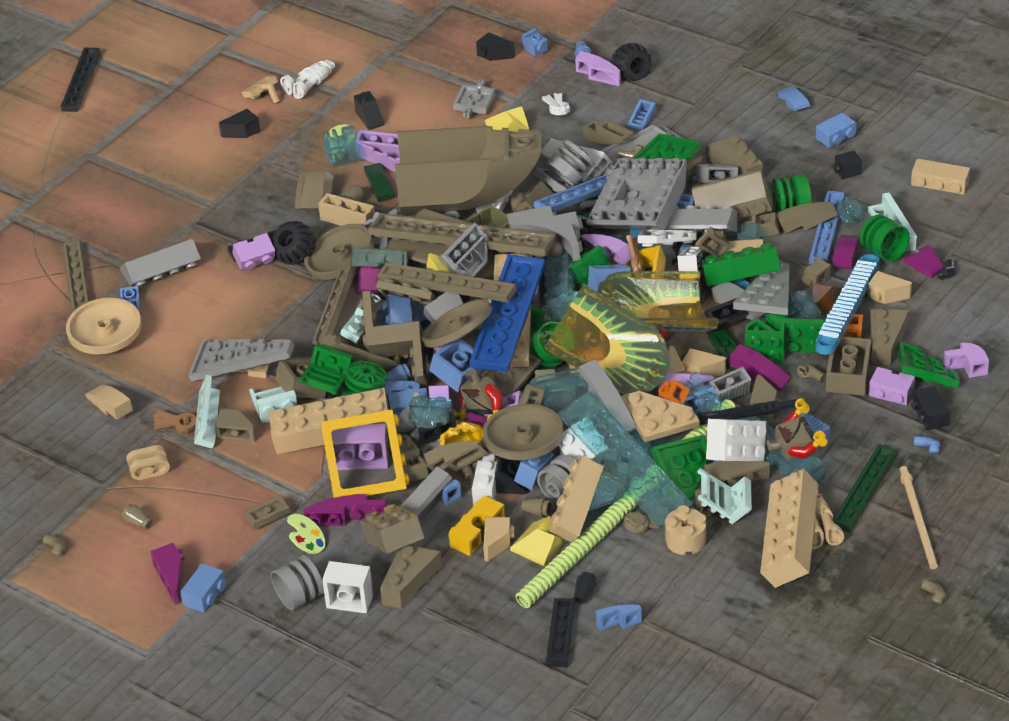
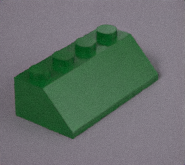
[702,243,781,286]

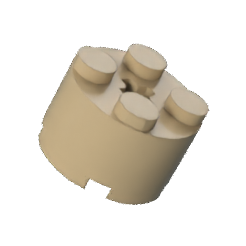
[665,505,706,555]

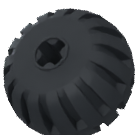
[611,43,652,82]
[272,221,316,265]

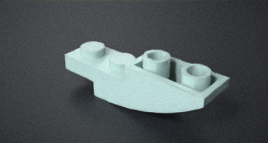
[340,294,385,343]

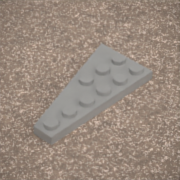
[733,260,790,315]
[188,339,295,382]

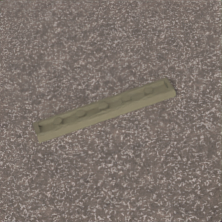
[62,241,89,313]

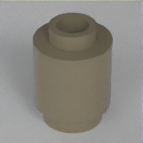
[340,185,366,202]

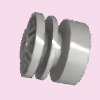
[546,139,594,186]
[271,555,324,610]

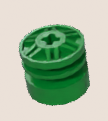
[772,173,811,213]
[860,214,910,262]
[530,322,575,370]
[341,361,387,396]

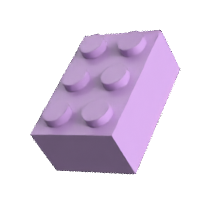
[331,423,389,470]

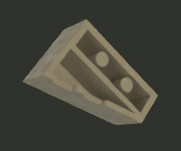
[870,309,909,365]
[380,545,442,609]

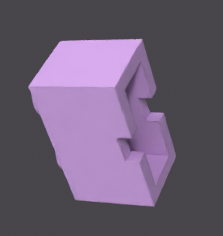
[232,233,275,271]
[869,367,915,406]

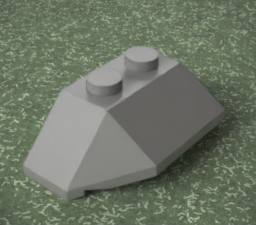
[438,222,488,277]

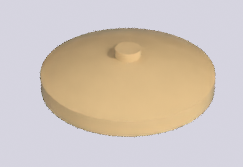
[66,298,142,354]

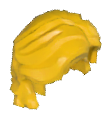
[440,422,483,446]

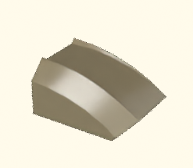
[295,171,335,210]

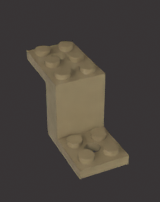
[360,291,429,388]

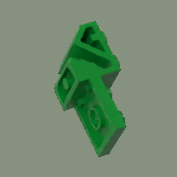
[745,313,824,362]

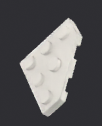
[638,229,697,247]

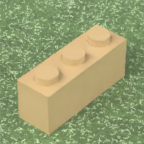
[911,159,970,195]
[318,193,375,226]

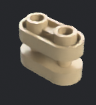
[126,445,170,480]

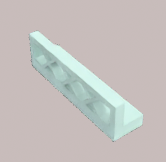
[868,192,917,252]
[194,375,220,449]

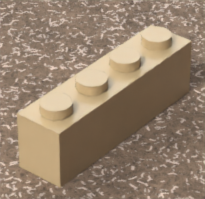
[549,456,604,542]

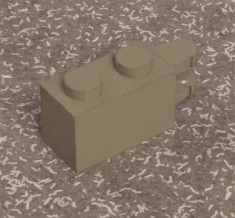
[515,180,554,212]

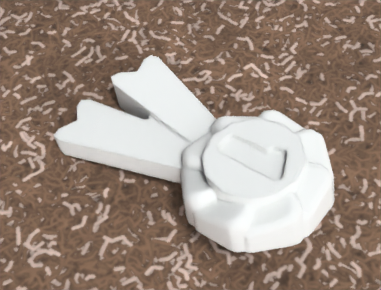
[542,93,570,115]

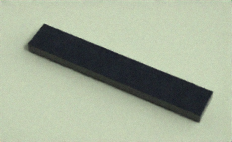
[60,47,101,112]

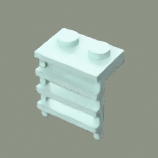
[249,387,297,424]
[698,468,752,524]

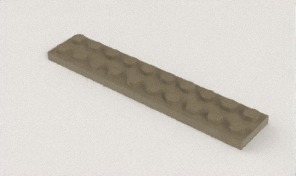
[368,213,556,257]

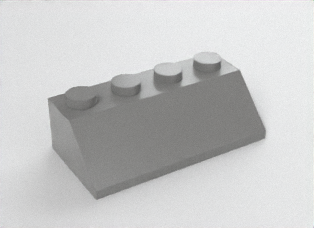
[665,205,738,233]
[120,239,201,286]

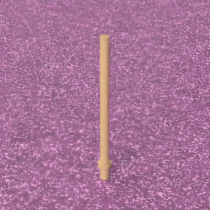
[899,466,938,569]

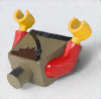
[454,369,506,422]
[767,398,827,459]

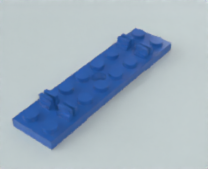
[469,254,545,372]

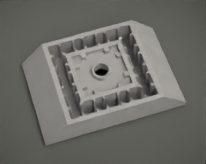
[586,158,687,230]

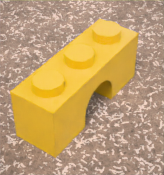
[448,496,505,556]

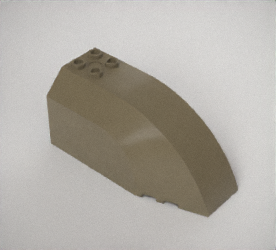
[395,126,542,215]

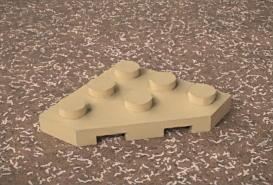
[621,391,700,443]

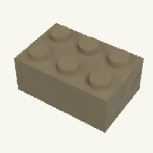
[826,337,871,395]
[360,504,424,553]

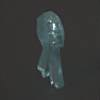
[684,373,722,413]

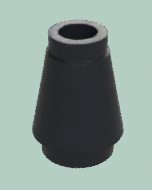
[573,572,597,604]

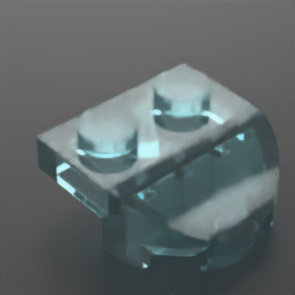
[409,395,452,428]

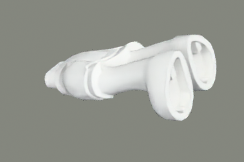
[280,60,335,99]

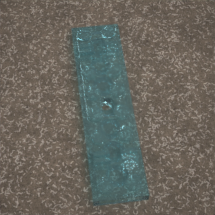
[558,391,693,530]

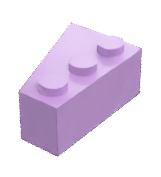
[355,130,400,172]

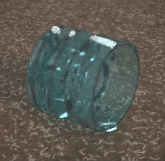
[323,125,361,167]

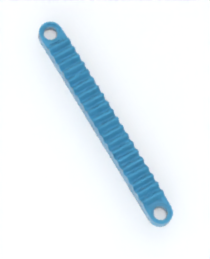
[816,254,880,355]

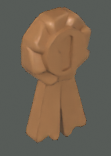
[626,235,645,277]
[153,409,196,433]

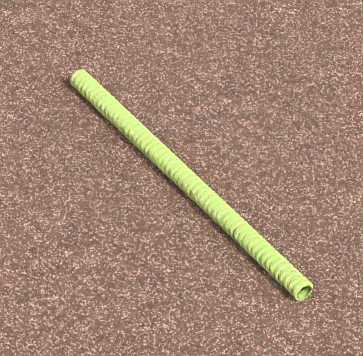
[516,399,736,608]

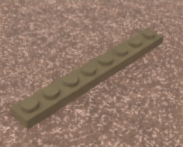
[377,263,517,302]

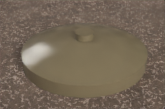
[304,224,374,280]
[421,298,492,347]
[483,404,564,460]

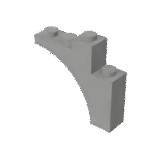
[507,205,583,261]

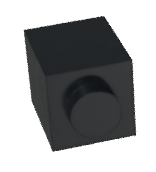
[833,150,862,180]

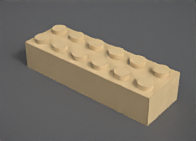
[269,388,389,454]
[760,469,818,588]

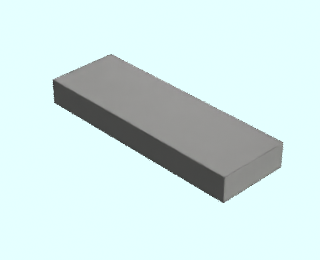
[400,466,452,516]

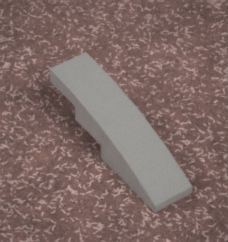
[578,359,637,437]

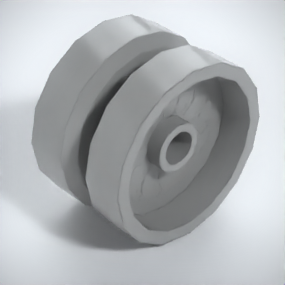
[537,454,575,504]

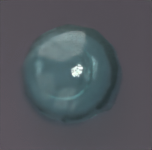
[837,196,864,224]

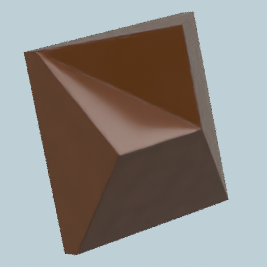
[810,284,842,316]

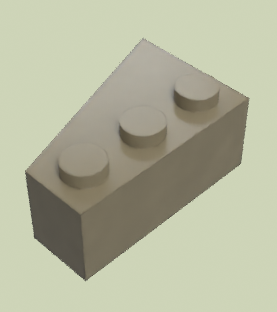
[706,135,763,175]

